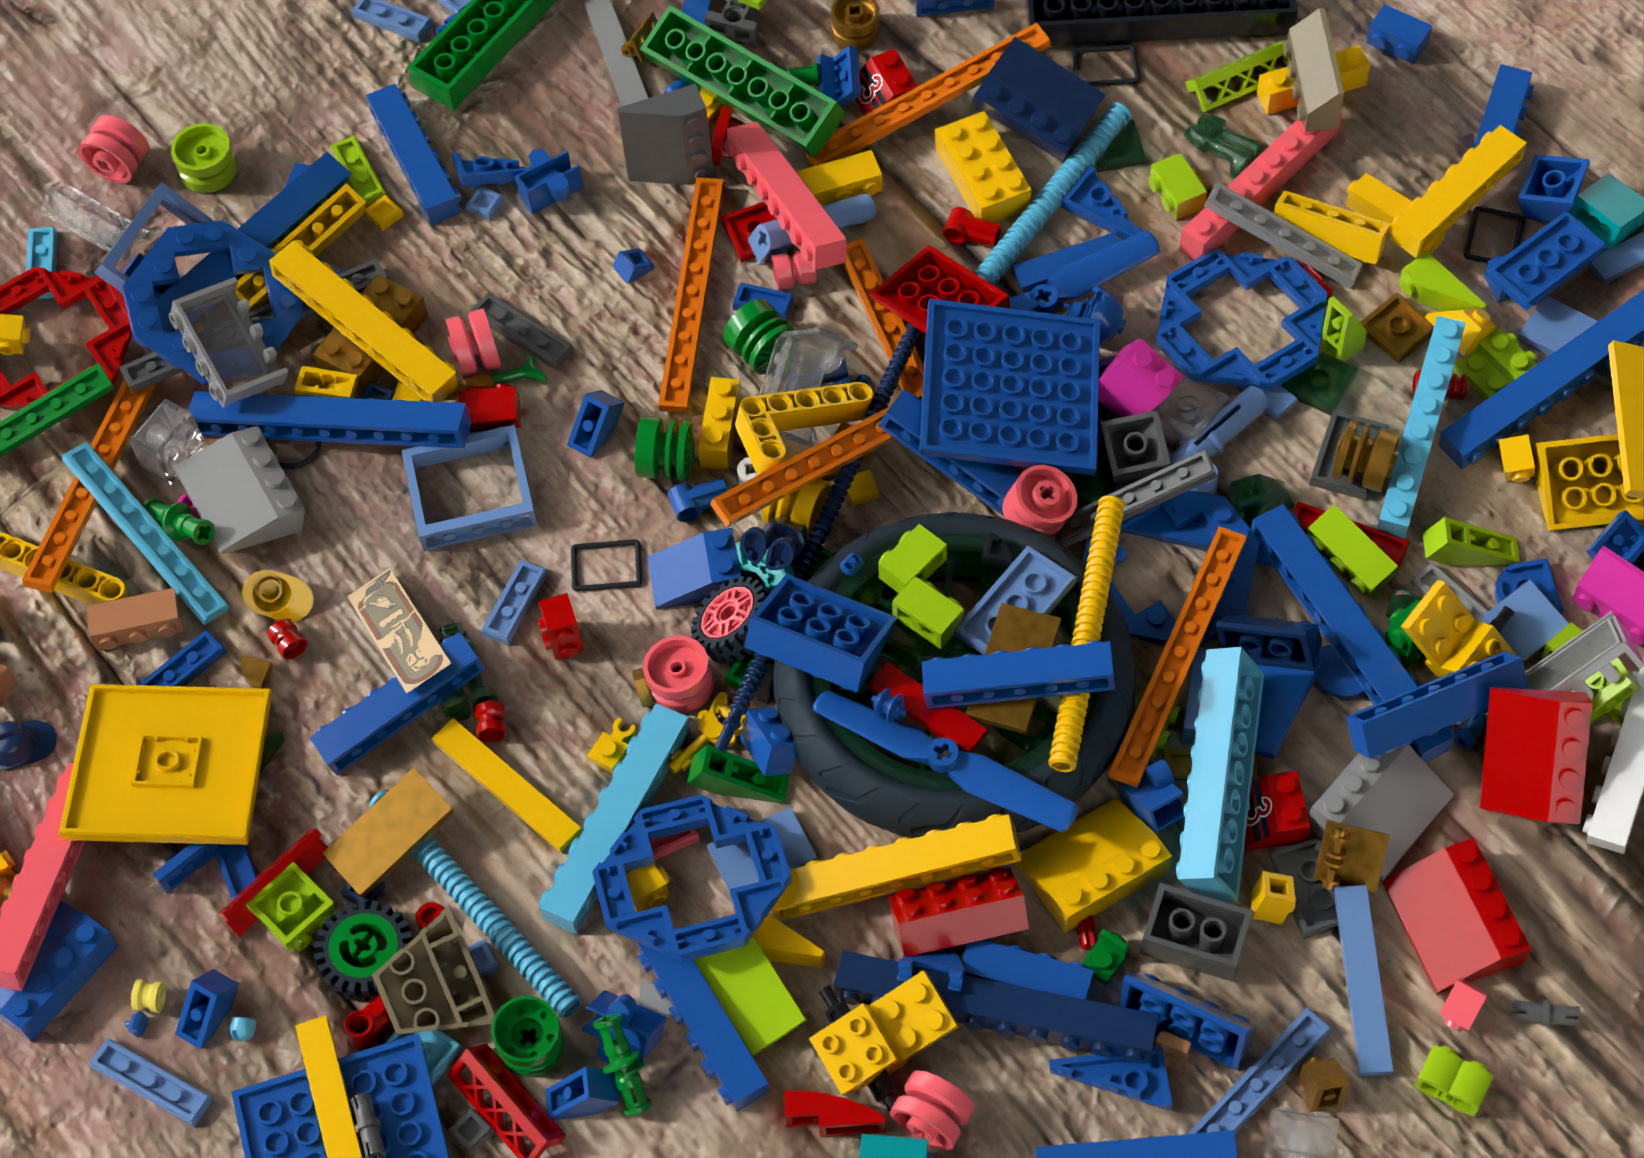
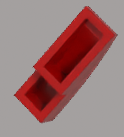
[784,1091,885,1137]

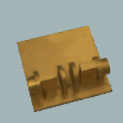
[1314,820,1390,893]

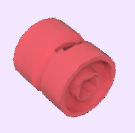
[771,249,817,291]

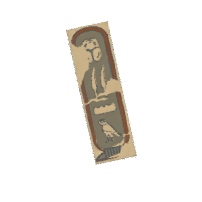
[347,568,451,693]

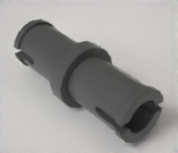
[1511,999,1580,1027]
[350,1093,387,1158]

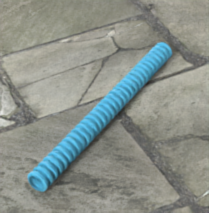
[974,102,1131,286]
[369,789,582,1018]

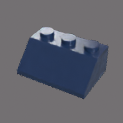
[1216,615,1322,671]

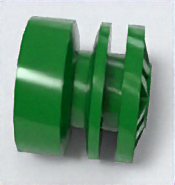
[723,299,799,375]
[634,417,695,481]
[491,996,565,1077]

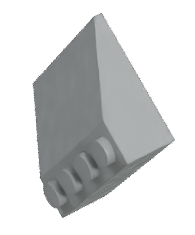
[174,426,305,555]
[1308,745,1454,881]

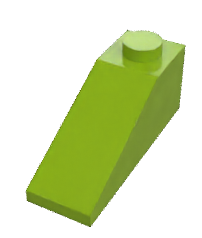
[1399,252,1487,311]
[1320,296,1367,366]
[1423,517,1520,566]

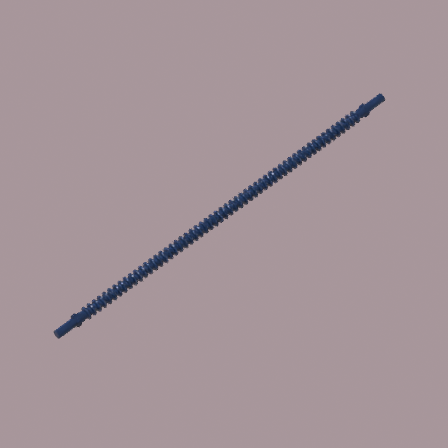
[714,306,927,752]

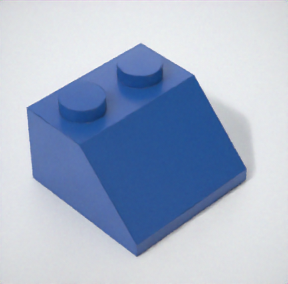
[1518,154,1590,221]

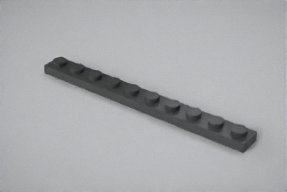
[119,258,388,393]

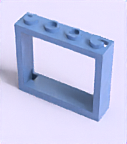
[95,182,214,299]
[402,425,538,551]

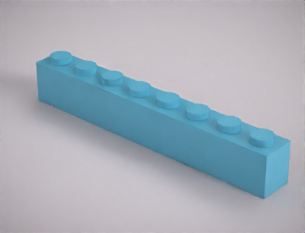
[1377,315,1466,539]
[539,703,691,935]

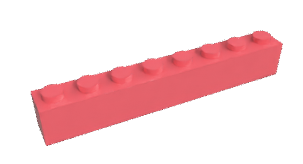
[1179,110,1342,260]
[724,122,847,270]
[0,763,85,991]

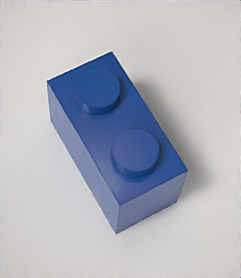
[1366,4,1433,64]
[740,707,796,776]

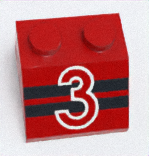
[855,48,918,115]
[1244,771,1310,851]

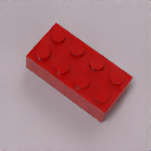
[888,868,1029,957]

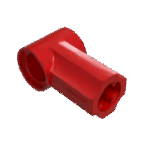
[942,207,1002,248]
[344,995,392,1050]

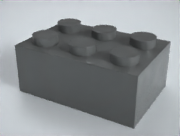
[1140,883,1253,982]

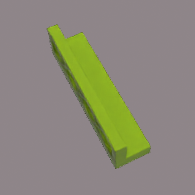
[1185,41,1290,112]
[1572,657,1641,725]

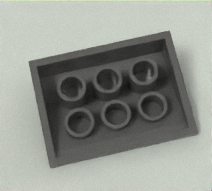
[616,84,714,185]

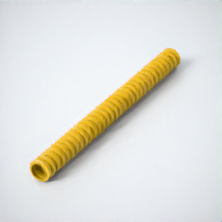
[1048,496,1125,772]

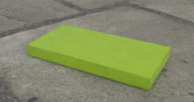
[693,935,807,1056]

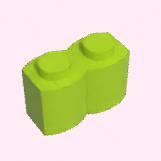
[1414,1045,1494,1117]

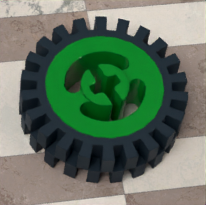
[314,900,414,1002]

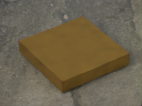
[1360,292,1434,363]

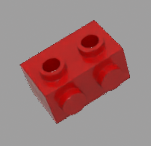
[458,384,521,432]
[537,593,584,660]

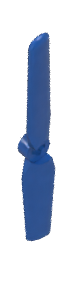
[1009,230,1160,314]
[813,691,1077,832]

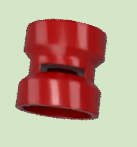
[267,618,308,660]
[474,701,507,742]

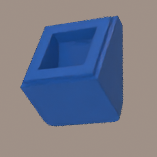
[613,248,655,283]

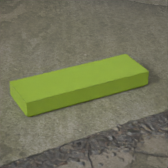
[330,135,386,207]

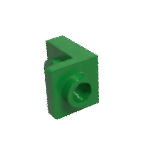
[1082,929,1129,986]

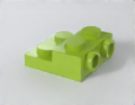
[1454,328,1538,400]
[246,862,337,954]

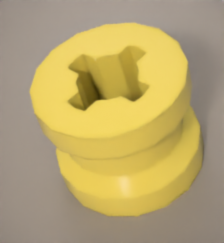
[131,979,166,1013]

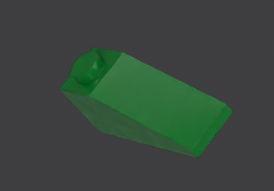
[687,744,790,804]

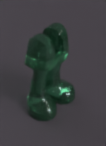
[1184,114,1269,180]

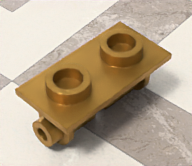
[622,12,658,63]

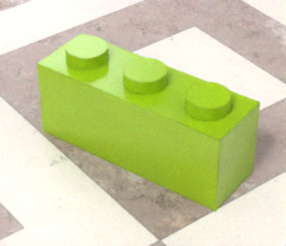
[1308,504,1398,598]

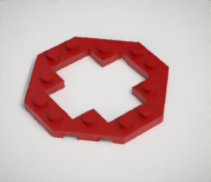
[0,266,132,410]

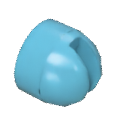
[230,1017,257,1041]

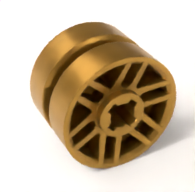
[831,0,880,50]

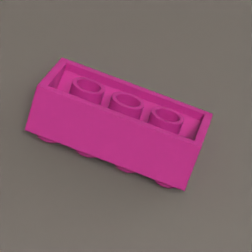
[1572,546,1644,647]

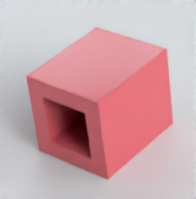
[1439,978,1490,1032]

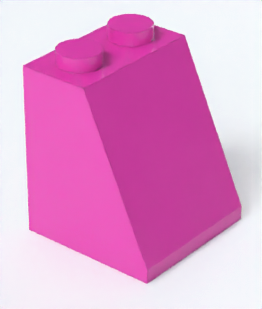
[1098,338,1184,418]

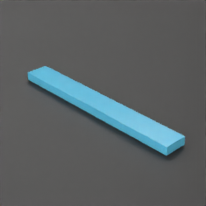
[62,442,229,625]

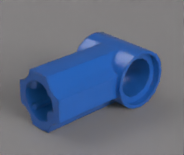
[668,478,727,522]

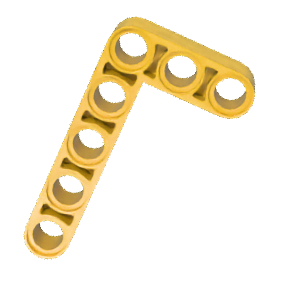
[735,382,873,475]

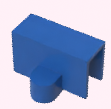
[515,149,583,215]
[1116,759,1184,832]
[581,990,667,1064]

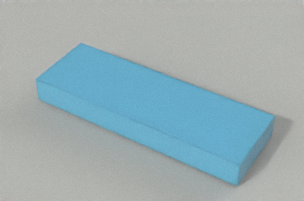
[26,226,58,300]

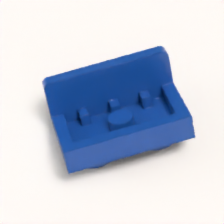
[817,46,861,109]
[1586,510,1644,566]

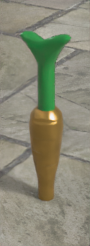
[443,354,546,401]

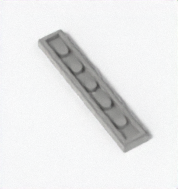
[584,0,648,106]
[1204,182,1363,288]

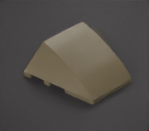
[372,906,496,1035]

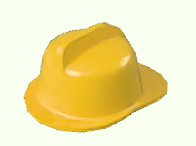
[242,569,314,622]

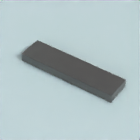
[470,292,574,370]

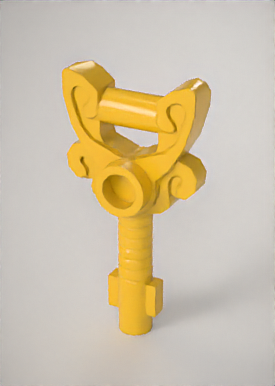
[667,692,746,774]

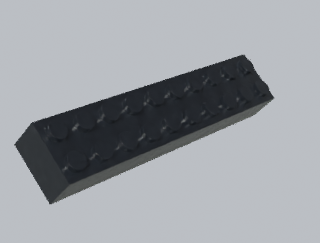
[1025,0,1298,46]

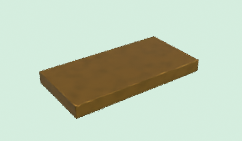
[966,602,1061,734]
[322,767,455,898]

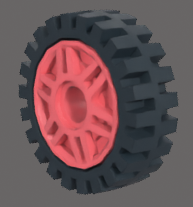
[691,576,770,664]

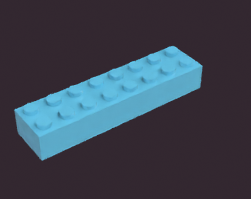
[1176,647,1264,902]

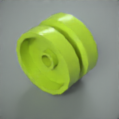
[171,123,238,193]

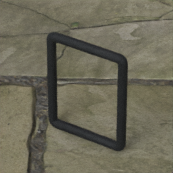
[1072,44,1140,86]
[1464,206,1525,263]
[571,539,642,591]

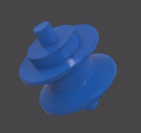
[871,688,907,723]

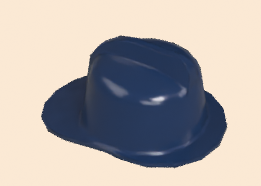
[0,720,57,770]

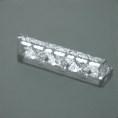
[41,185,150,260]

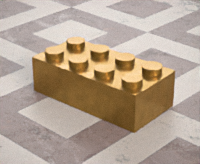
[312,274,428,395]

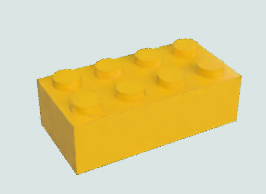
[935,111,1031,223]

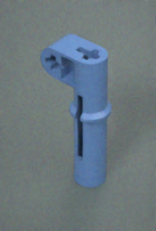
[748,194,876,266]
[1169,386,1269,495]

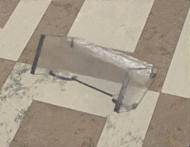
[759,327,858,454]

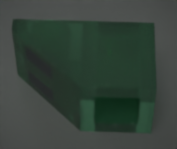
[1228,474,1294,522]

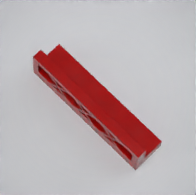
[217,828,328,937]
[447,1043,567,1158]

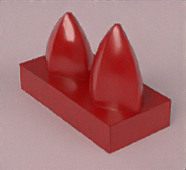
[711,105,745,166]

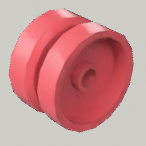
[78,115,150,183]
[445,308,501,378]
[1002,465,1078,537]
[643,636,715,714]
[890,1070,975,1151]

